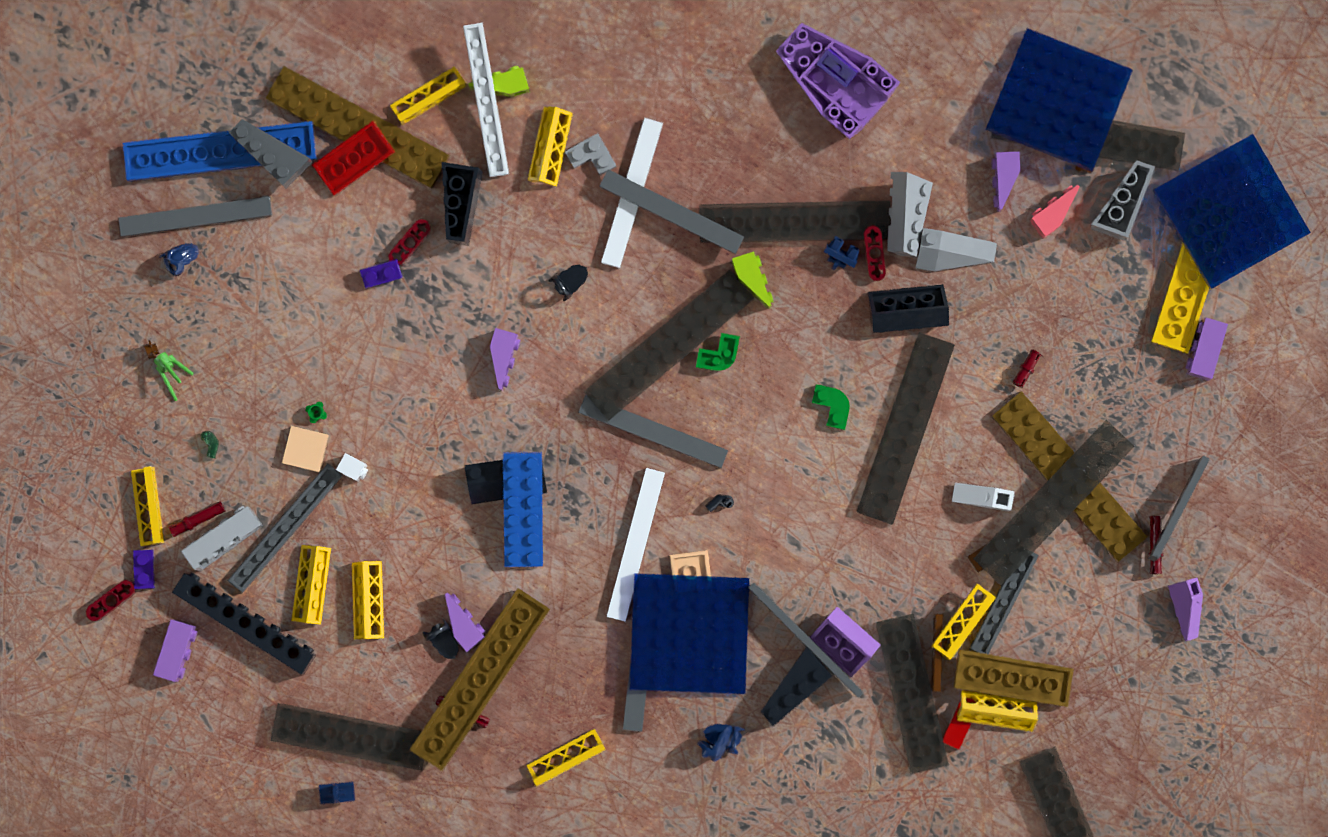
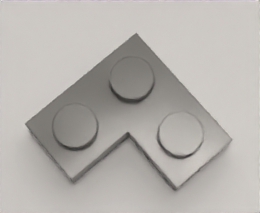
[565,133,617,176]

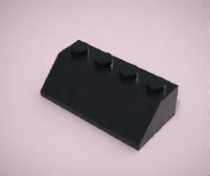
[868,284,949,333]
[465,459,547,505]

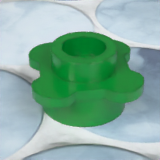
[305,401,327,423]

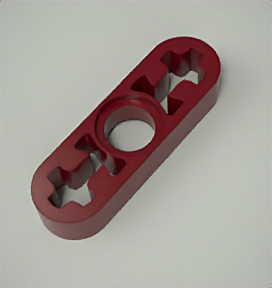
[388,219,431,266]
[864,225,886,281]
[86,580,136,621]

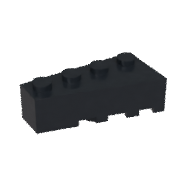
[441,162,483,246]

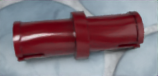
[1012,349,1042,388]

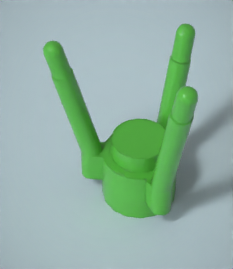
[154,352,193,401]

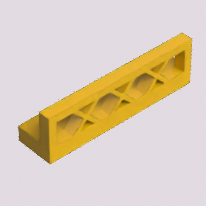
[390,66,467,125]
[528,107,573,187]
[131,466,164,547]
[291,545,331,625]
[352,561,384,639]
[931,584,996,660]
[957,690,1038,732]
[526,729,606,787]

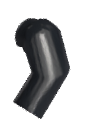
[705,494,734,513]

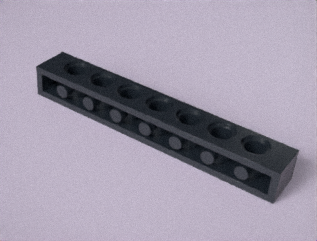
[172,572,316,675]

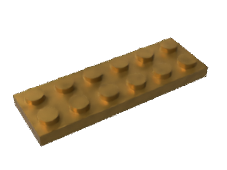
[953,650,1074,707]

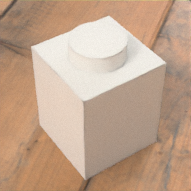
[336,453,368,482]

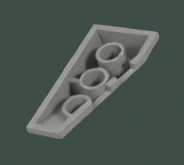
[916,228,997,272]

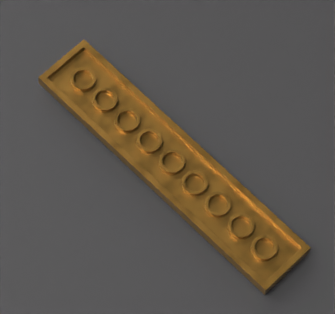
[265,66,450,189]
[992,391,1147,562]
[410,588,550,771]

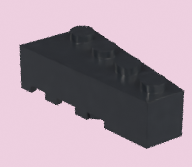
[760,647,832,726]

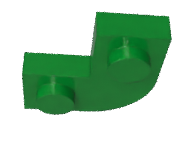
[696,333,740,371]
[812,384,850,430]

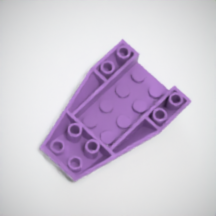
[776,23,900,139]

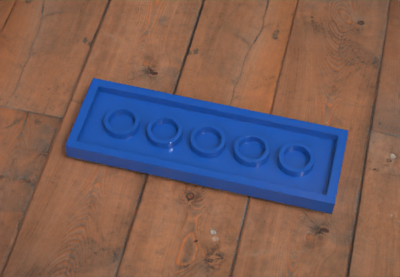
[503,452,543,567]

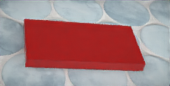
[312,121,395,196]

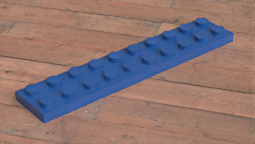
[123,121,317,181]

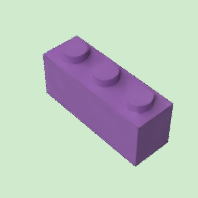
[1185,318,1228,381]
[153,619,197,682]

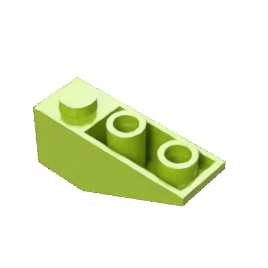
[468,66,530,98]
[732,252,774,309]

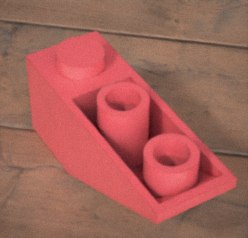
[1030,185,1080,239]

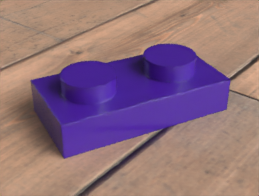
[817,48,858,87]
[360,259,403,288]
[133,550,155,589]

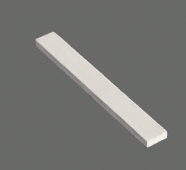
[463,23,509,177]
[601,118,663,268]
[607,468,665,621]

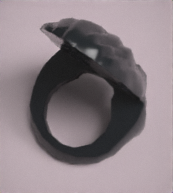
[548,265,588,301]
[423,619,459,659]

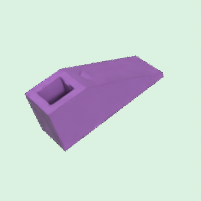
[991,152,1020,212]
[490,328,521,391]
[1168,578,1203,642]
[445,593,486,652]

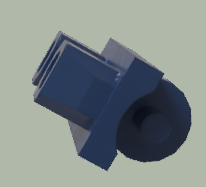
[824,236,860,271]
[318,781,355,804]

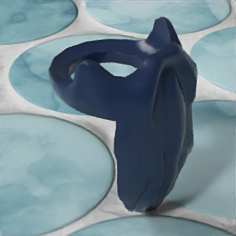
[159,243,199,276]
[703,724,745,754]
[697,726,733,762]

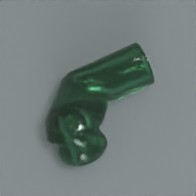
[201,431,219,459]

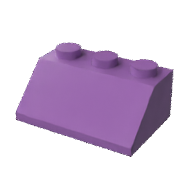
[809,607,880,678]

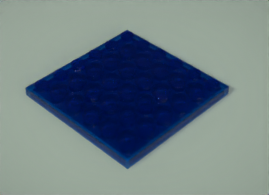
[985,28,1133,172]
[1153,134,1311,290]
[629,573,750,694]

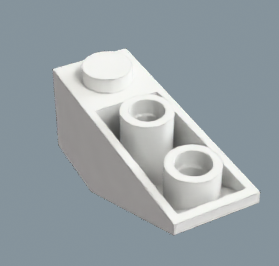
[952,483,1014,512]

